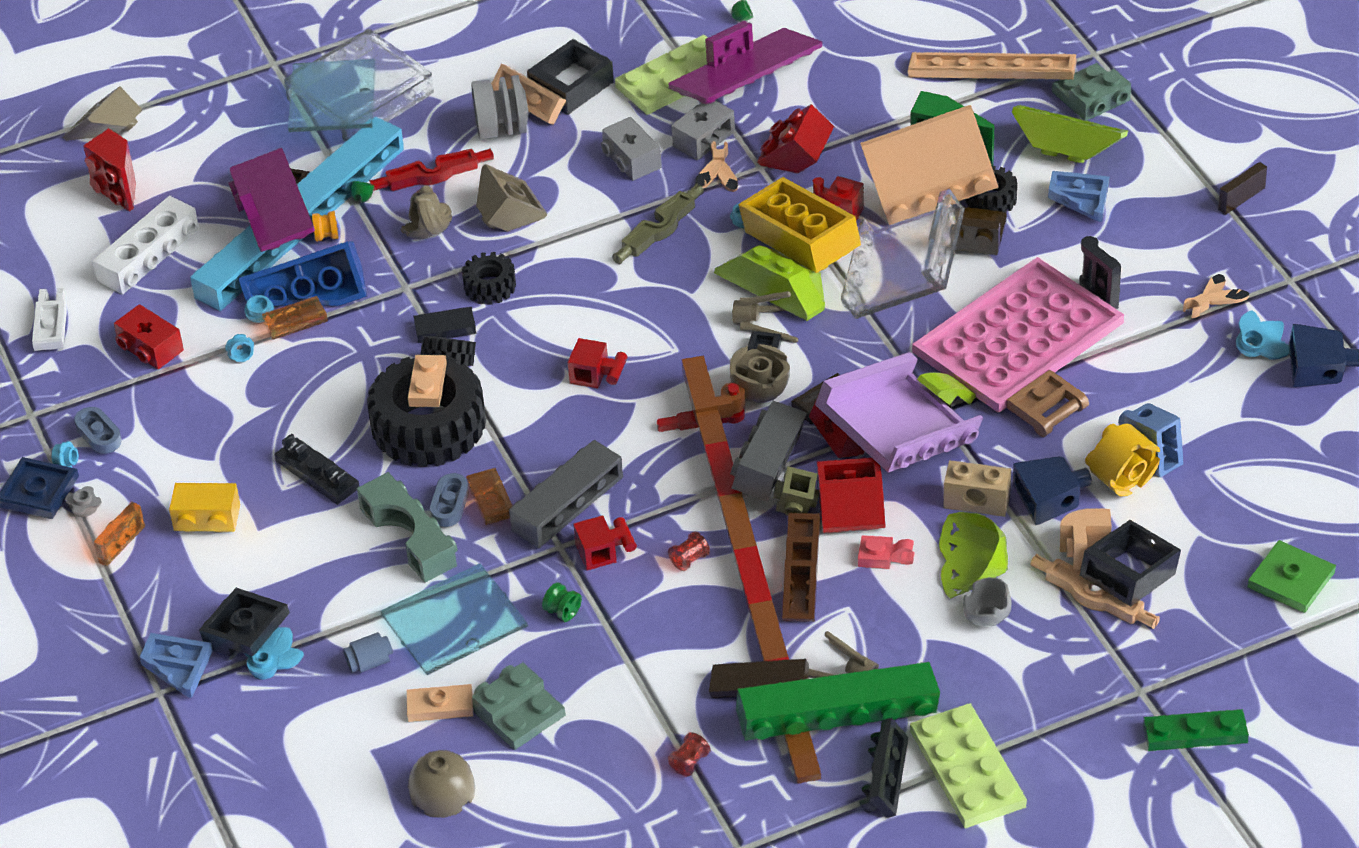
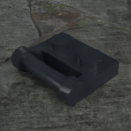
[1079,236,1121,309]

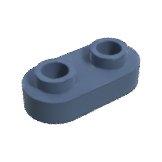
[74,407,122,454]
[430,473,469,527]

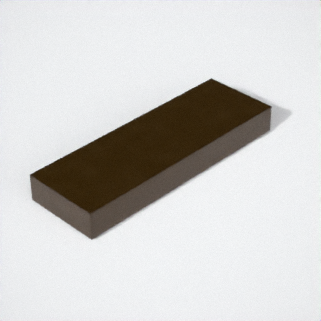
[709,659,809,698]

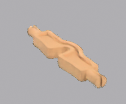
[1030,554,1160,629]

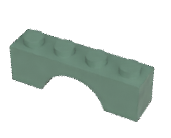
[357,472,458,583]

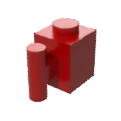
[813,176,864,221]
[567,338,628,389]
[573,515,637,571]

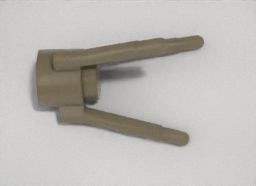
[732,291,798,343]
[808,631,879,678]

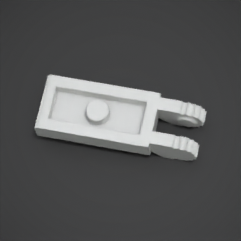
[32,287,67,351]

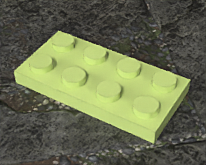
[615,35,707,115]
[910,703,1027,828]

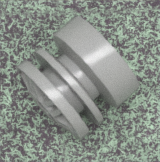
[471,75,529,140]

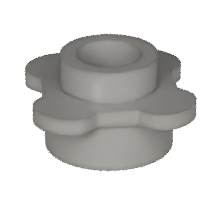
[65,486,102,517]

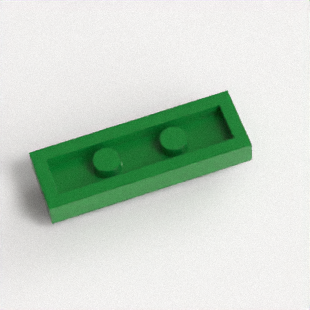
[1143,709,1249,751]

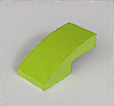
[917,372,976,405]

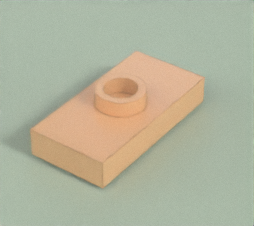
[406,684,474,722]

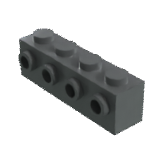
[730,400,807,502]
[509,440,623,548]

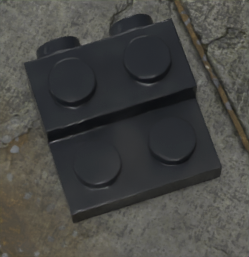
[199,587,290,656]

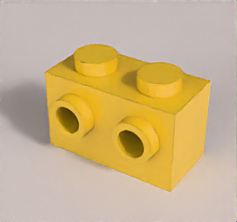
[169,483,241,532]

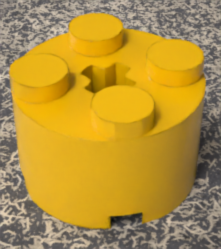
[1085,424,1160,496]

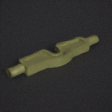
[612,184,704,264]

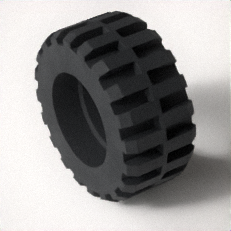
[367,354,486,467]

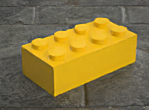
[738,177,861,273]

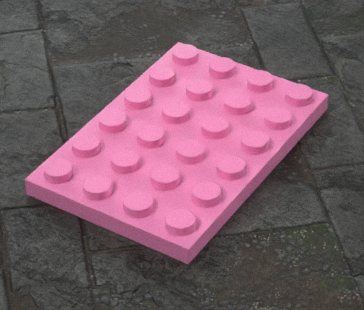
[912,257,1124,413]

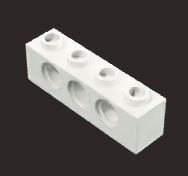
[92,195,199,295]

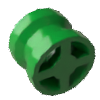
[542,582,582,622]

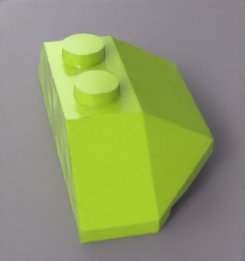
[1012,105,1128,163]
[714,245,825,321]

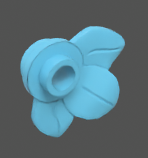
[1236,310,1289,360]
[244,627,304,679]

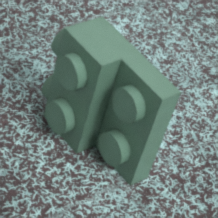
[1052,63,1131,121]
[472,662,566,750]

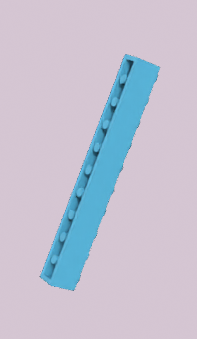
[190,116,404,311]

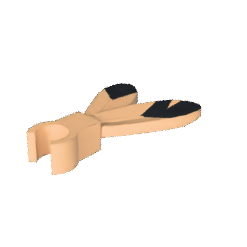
[695,141,738,192]
[1183,274,1250,318]

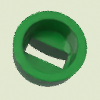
[731,0,754,22]
[351,181,374,203]

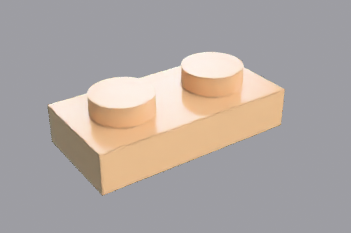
[408,355,447,407]

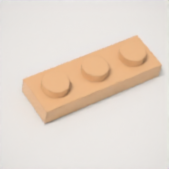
[491,63,566,125]

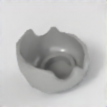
[963,577,1012,627]

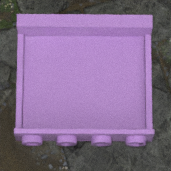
[815,352,983,472]

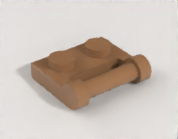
[1007,370,1089,437]

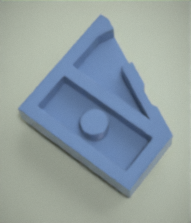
[1048,171,1109,222]
[140,633,213,698]

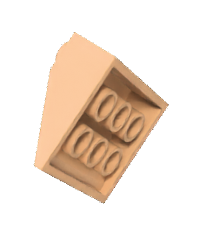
[860,105,999,225]

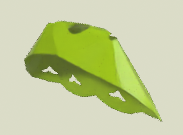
[939,512,1008,599]

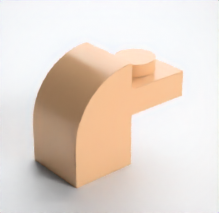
[1060,509,1112,570]

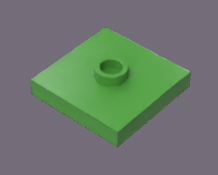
[1248,540,1336,613]

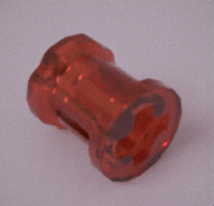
[668,531,710,572]
[668,732,711,777]

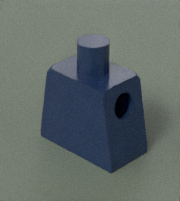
[1288,324,1359,387]
[1013,456,1092,525]

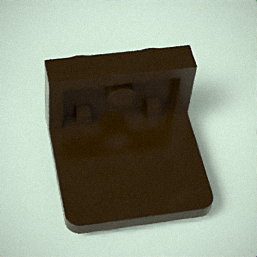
[940,206,1007,255]

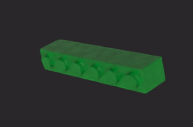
[736,662,940,741]

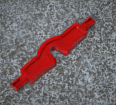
[369,148,494,192]

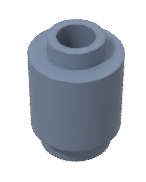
[343,632,393,673]

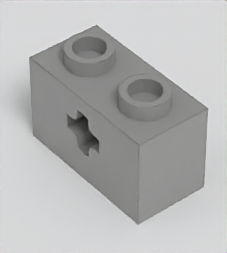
[671,100,735,161]
[601,116,662,181]

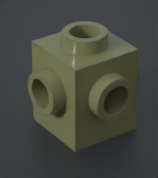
[772,466,819,516]

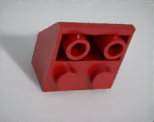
[757,104,834,173]
[83,128,136,212]
[817,458,886,533]

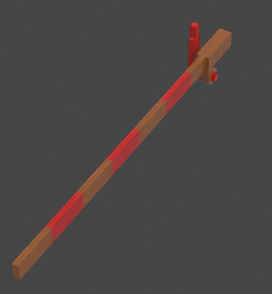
[657,355,821,784]

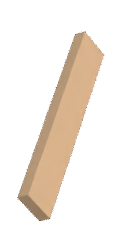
[908,52,1077,80]

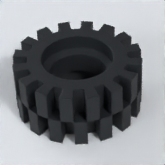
[965,166,1017,213]
[462,252,516,305]
[420,336,476,366]

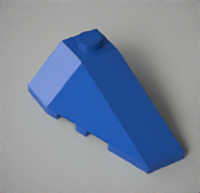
[238,241,367,306]

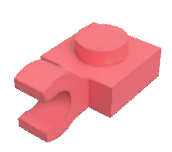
[858,535,915,569]

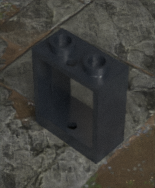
[527,39,614,115]
[1079,520,1181,607]

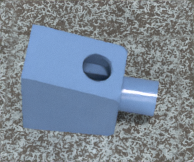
[1118,403,1184,478]

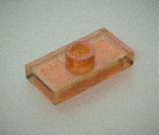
[262,296,328,340]
[466,468,513,525]
[93,501,145,566]

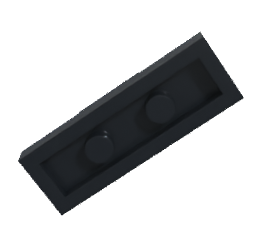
[274,433,360,505]
[859,717,909,818]

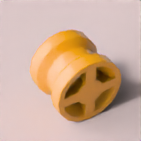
[312,211,339,242]

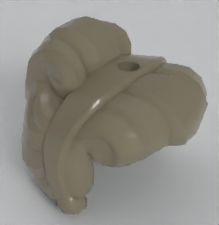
[401,185,452,240]

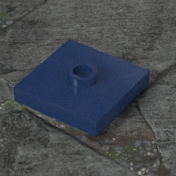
[0,457,79,519]

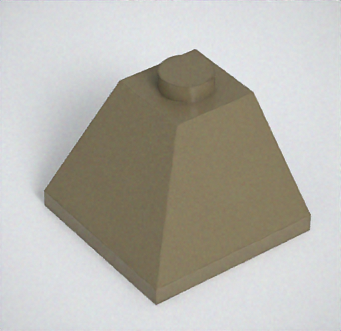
[63,86,143,141]
[476,164,548,232]

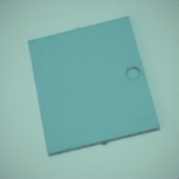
[288,59,376,132]
[381,563,528,675]

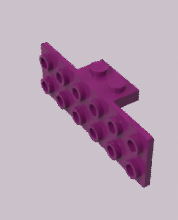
[668,21,822,104]
[228,148,315,252]

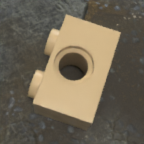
[944,460,1011,517]

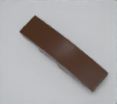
[782,513,820,622]

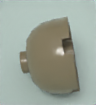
[729,345,790,403]
[408,750,476,818]

